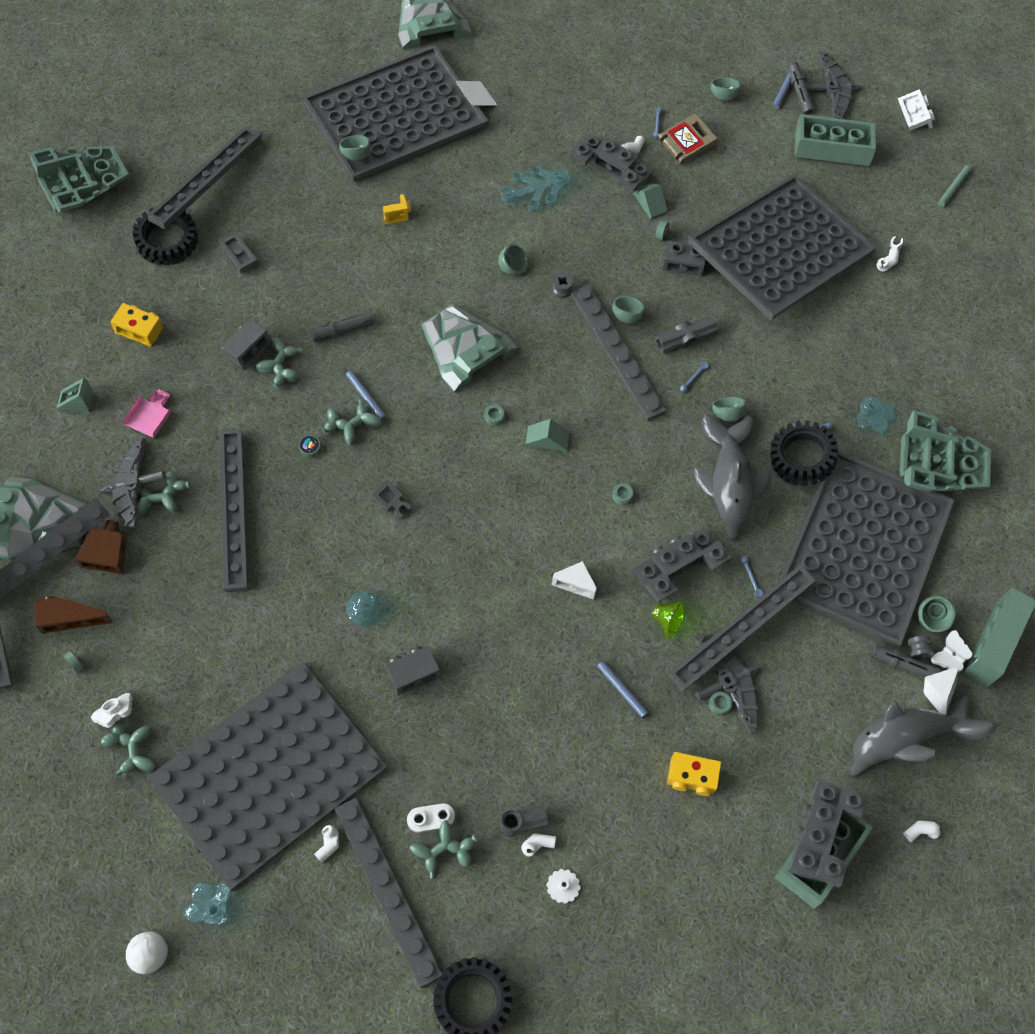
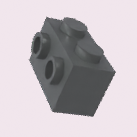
[663,241,705,276]
[220,319,272,370]
[386,646,440,695]

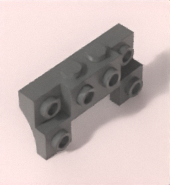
[569,134,653,194]
[632,527,731,604]
[788,779,868,888]

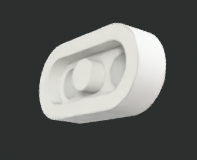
[407,803,455,833]

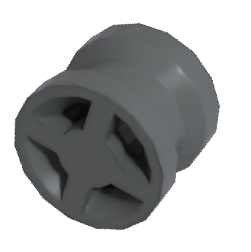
[552,273,573,298]
[908,636,934,660]

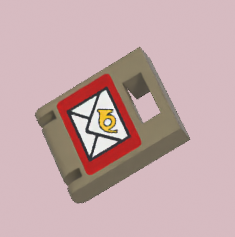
[658,113,717,165]

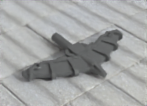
[806,51,862,119]
[100,437,166,528]
[693,634,761,735]

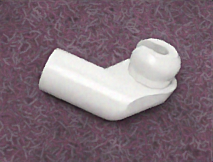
[621,136,645,155]
[903,820,941,842]
[314,825,339,863]
[522,833,556,857]

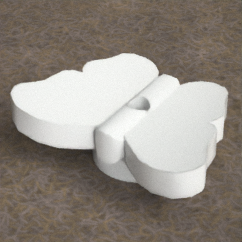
[931,630,972,672]
[91,693,133,728]

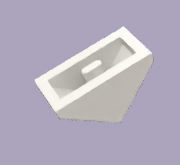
[552,561,596,599]
[924,668,958,715]

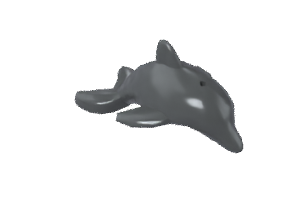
[694,414,771,540]
[849,696,997,777]

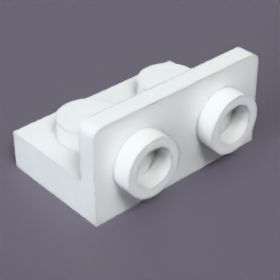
[898,89,935,131]

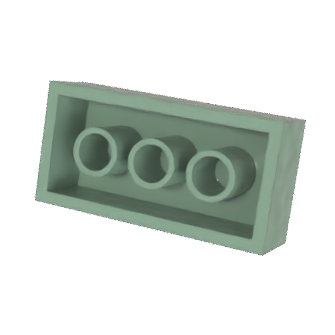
[795,114,876,166]
[962,588,1035,688]
[774,814,873,909]

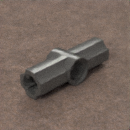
[655,317,717,353]

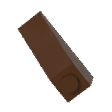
[35,596,112,634]

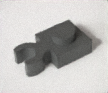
[372,480,411,519]

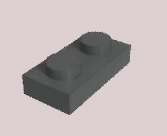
[219,233,258,274]

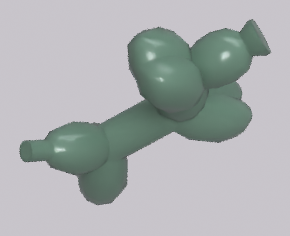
[256,337,303,389]
[321,399,381,445]
[136,471,191,517]
[101,718,156,776]
[410,820,478,878]

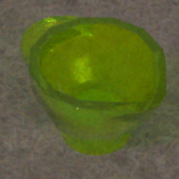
[652,600,685,639]

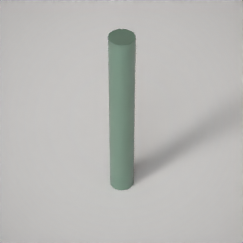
[938,165,971,207]

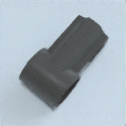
[499,805,548,837]

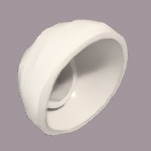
[126,931,168,974]

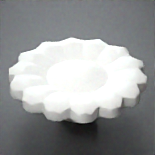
[546,869,580,904]

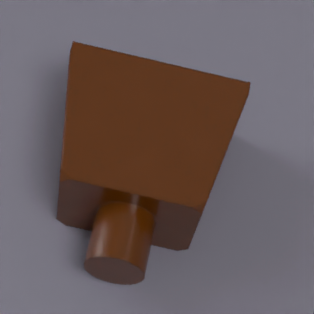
[75,520,126,574]

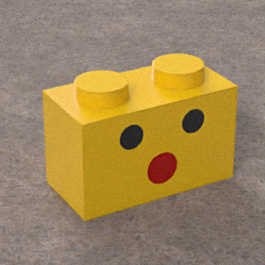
[110,303,163,347]
[667,752,721,796]

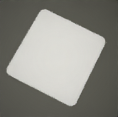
[456,81,497,106]

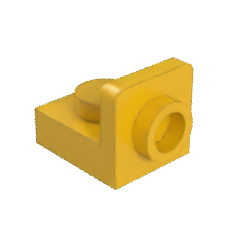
[383,194,411,224]

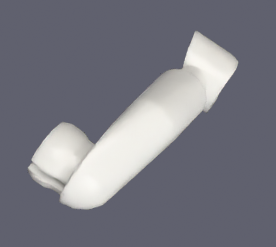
[877,236,903,272]

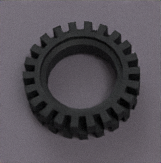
[132,207,198,266]
[771,420,838,486]
[433,957,512,1034]

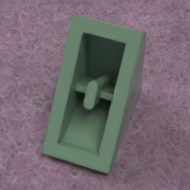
[633,183,668,219]
[57,378,94,412]
[525,419,570,451]

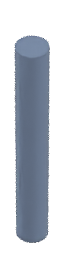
[772,73,792,109]
[346,370,387,421]
[597,661,649,718]

